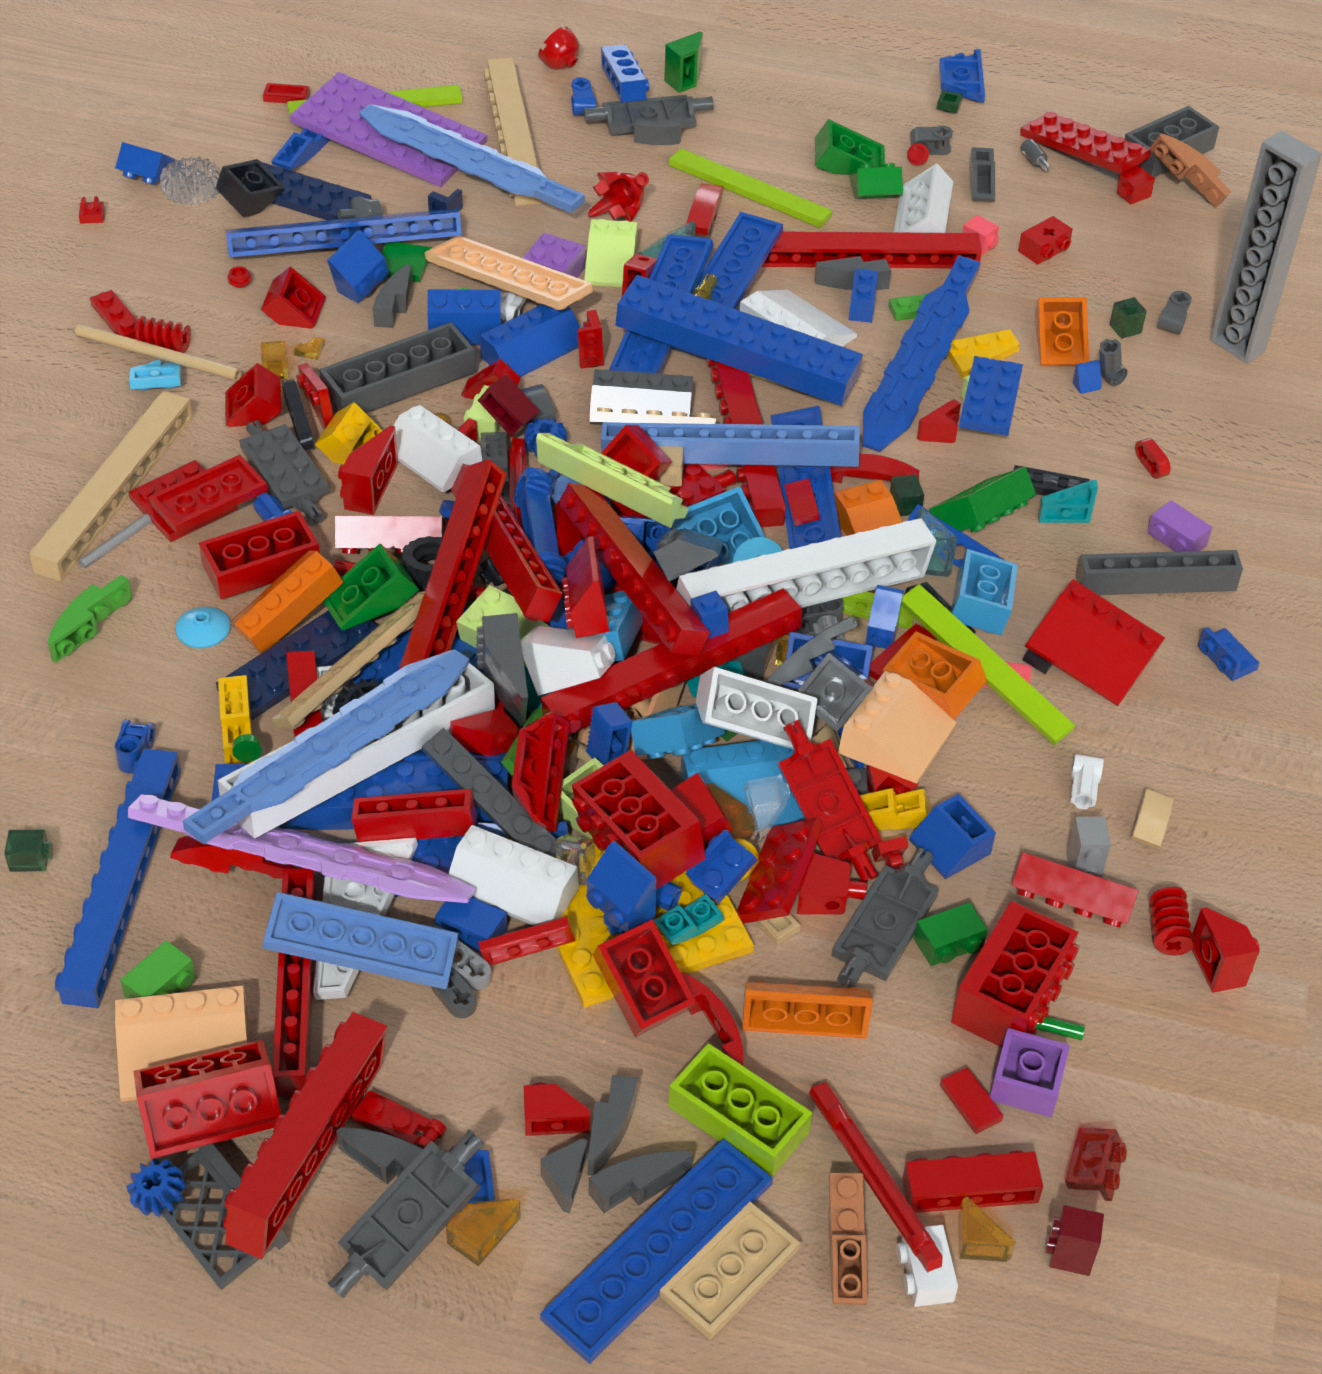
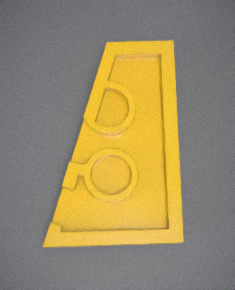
[947,329,1020,379]

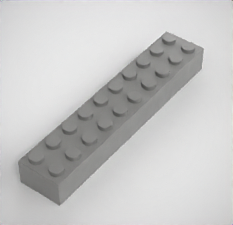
[1210,130,1322,364]

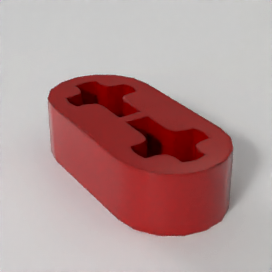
[1135,438,1171,479]

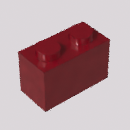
[477,374,540,438]
[1045,1205,1104,1276]

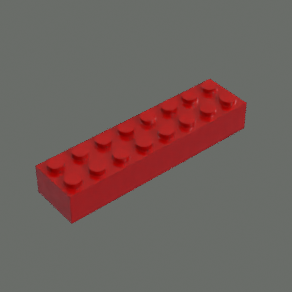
[223,1011,387,1260]

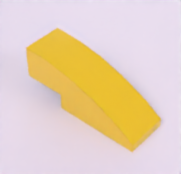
[859,788,931,830]

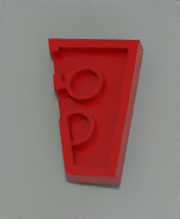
[296,363,333,430]

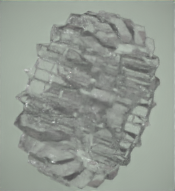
[160,156,220,206]

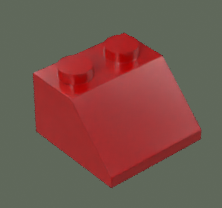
[260,266,326,329]
[225,363,282,427]
[1191,907,1260,993]

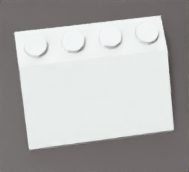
[740,289,857,347]

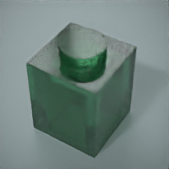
[1109,297,1147,339]
[890,474,925,516]
[4,830,53,872]

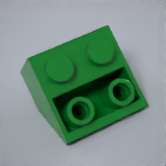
[664,31,703,93]
[849,163,903,199]

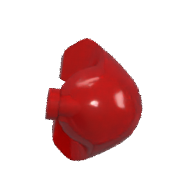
[588,172,649,222]

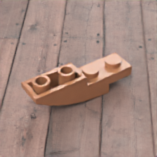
[1150,134,1231,208]
[828,1173,868,1305]

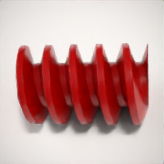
[136,316,191,353]
[1149,887,1193,956]

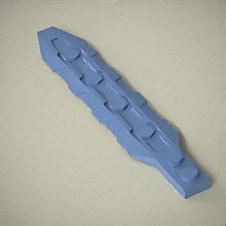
[359,104,585,213]
[183,649,470,844]

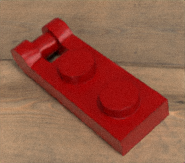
[352,1090,446,1149]

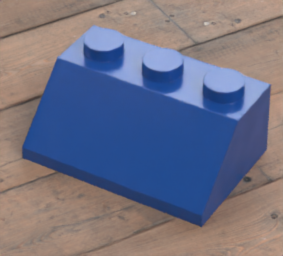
[427,289,501,345]
[781,631,873,689]

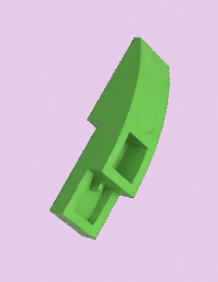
[47,575,132,663]

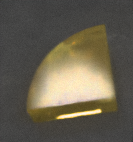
[294,338,325,360]

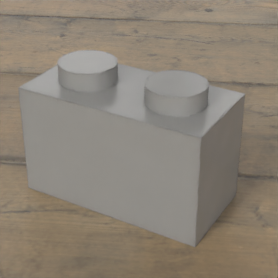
[1066,817,1111,878]

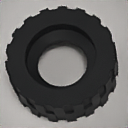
[402,536,443,588]

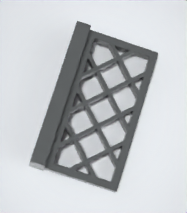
[162,1144,290,1290]

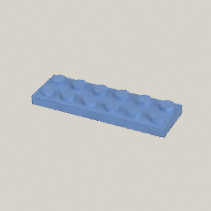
[262,892,458,990]

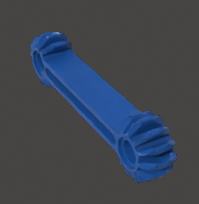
[514,467,566,589]

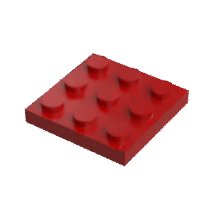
[129,460,238,542]

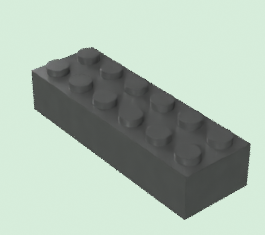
[319,322,476,412]

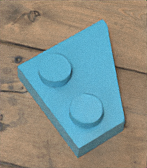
[129,359,182,390]

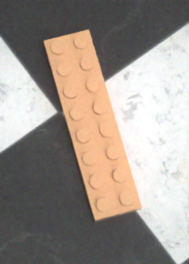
[425,236,593,310]

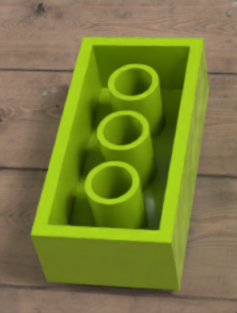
[668,1043,813,1177]

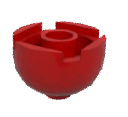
[538,26,580,70]

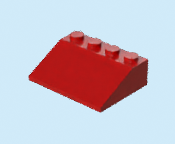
[1025,579,1165,706]

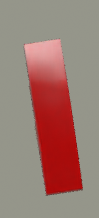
[685,183,723,236]

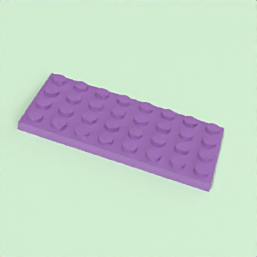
[290,72,487,187]

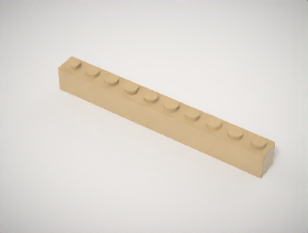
[484,58,542,206]
[29,391,193,582]

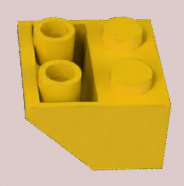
[315,402,383,464]

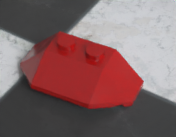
[512,711,570,832]

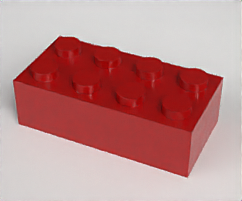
[199,511,320,600]

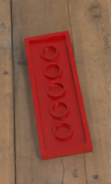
[1020,112,1151,174]

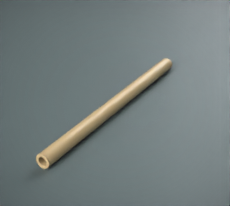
[75,324,242,381]

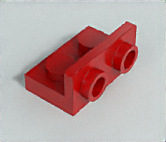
[577,310,604,369]

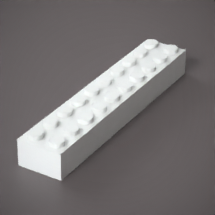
[676,518,936,613]
[218,663,495,839]

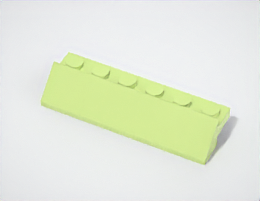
[536,433,689,528]

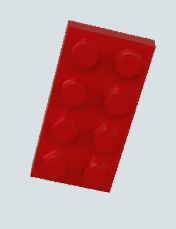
[149,454,268,534]
[736,818,823,924]

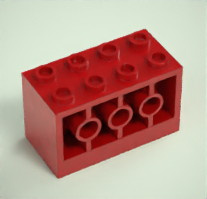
[572,750,706,890]
[951,901,1080,1048]
[133,1039,281,1159]

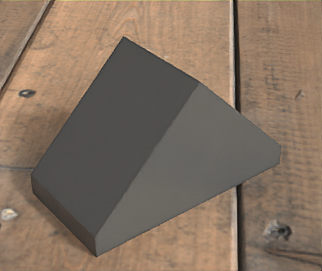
[540,1139,588,1213]

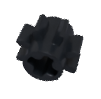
[478,556,504,586]

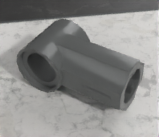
[1099,339,1128,386]

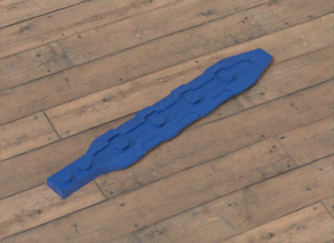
[862,256,981,452]

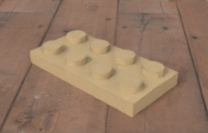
[659,1202,801,1340]

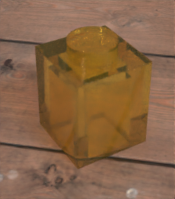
[261,341,288,379]

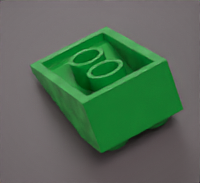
[815,119,885,175]
[323,543,419,631]

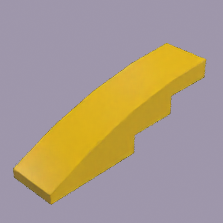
[218,675,253,764]

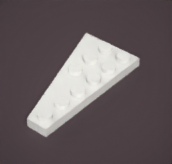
[313,838,418,1000]

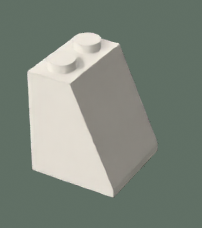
[521,626,615,696]

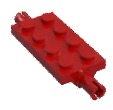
[611,464,737,517]
[778,720,882,882]

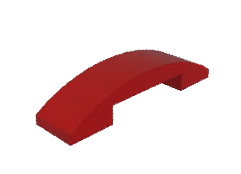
[830,453,920,492]
[681,972,744,1066]

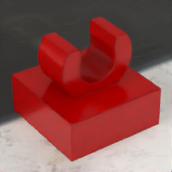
[79,196,105,224]
[871,836,909,870]

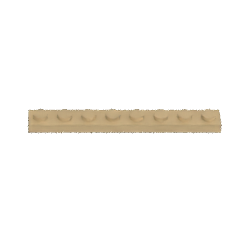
[271,591,425,729]

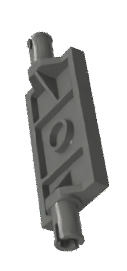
[583,95,714,135]
[239,420,330,525]
[831,848,939,988]
[328,1129,485,1298]

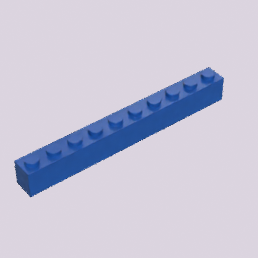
[226,208,462,257]
[55,748,181,1008]

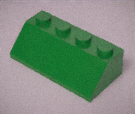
[929,466,1036,532]

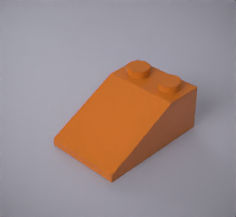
[1035,297,1089,366]
[834,480,902,536]
[882,632,987,719]

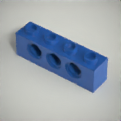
[601,44,649,103]

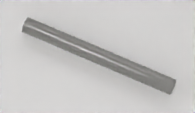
[78,513,151,569]

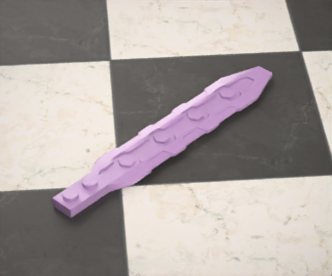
[128,794,475,903]

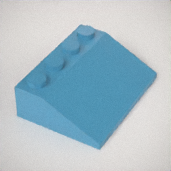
[670,486,766,565]
[680,740,805,835]

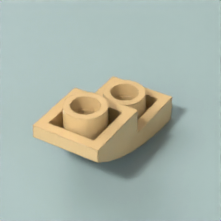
[1130,789,1174,849]

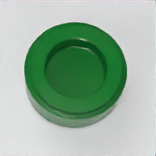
[232,734,262,762]

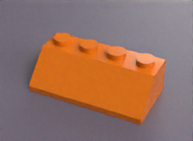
[229,551,343,653]
[742,981,873,1039]

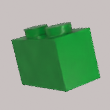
[914,902,988,966]

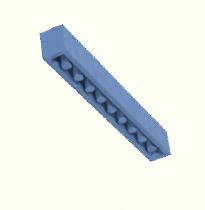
[601,422,860,467]

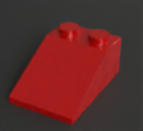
[338,425,398,515]

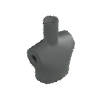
[338,197,383,219]

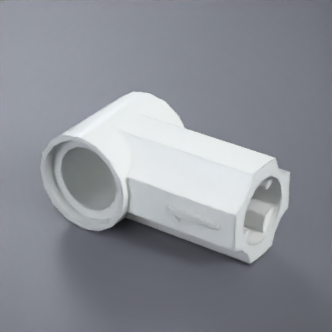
[501,291,527,324]
[1070,754,1104,810]

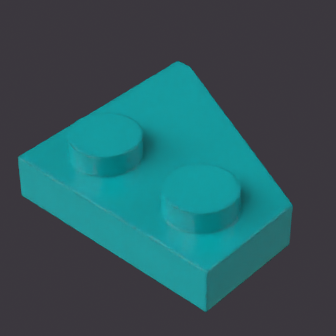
[1038,480,1098,523]

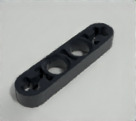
[282,379,314,451]

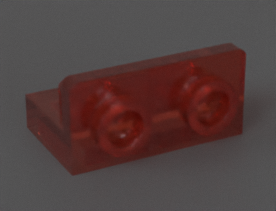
[1065,1128,1127,1201]

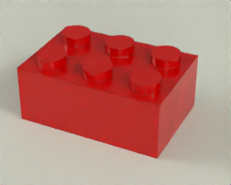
[592,920,696,1037]

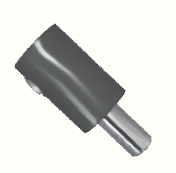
[1020,139,1051,172]

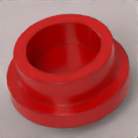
[907,143,929,166]
[227,266,251,288]

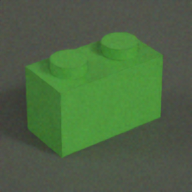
[120,940,196,999]

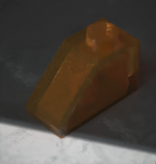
[707,783,756,840]

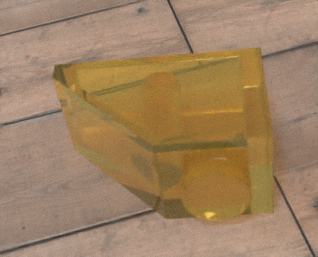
[446,1198,521,1267]

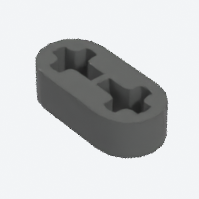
[431,967,476,1018]

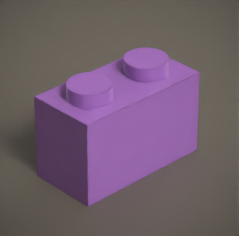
[1147,500,1212,552]

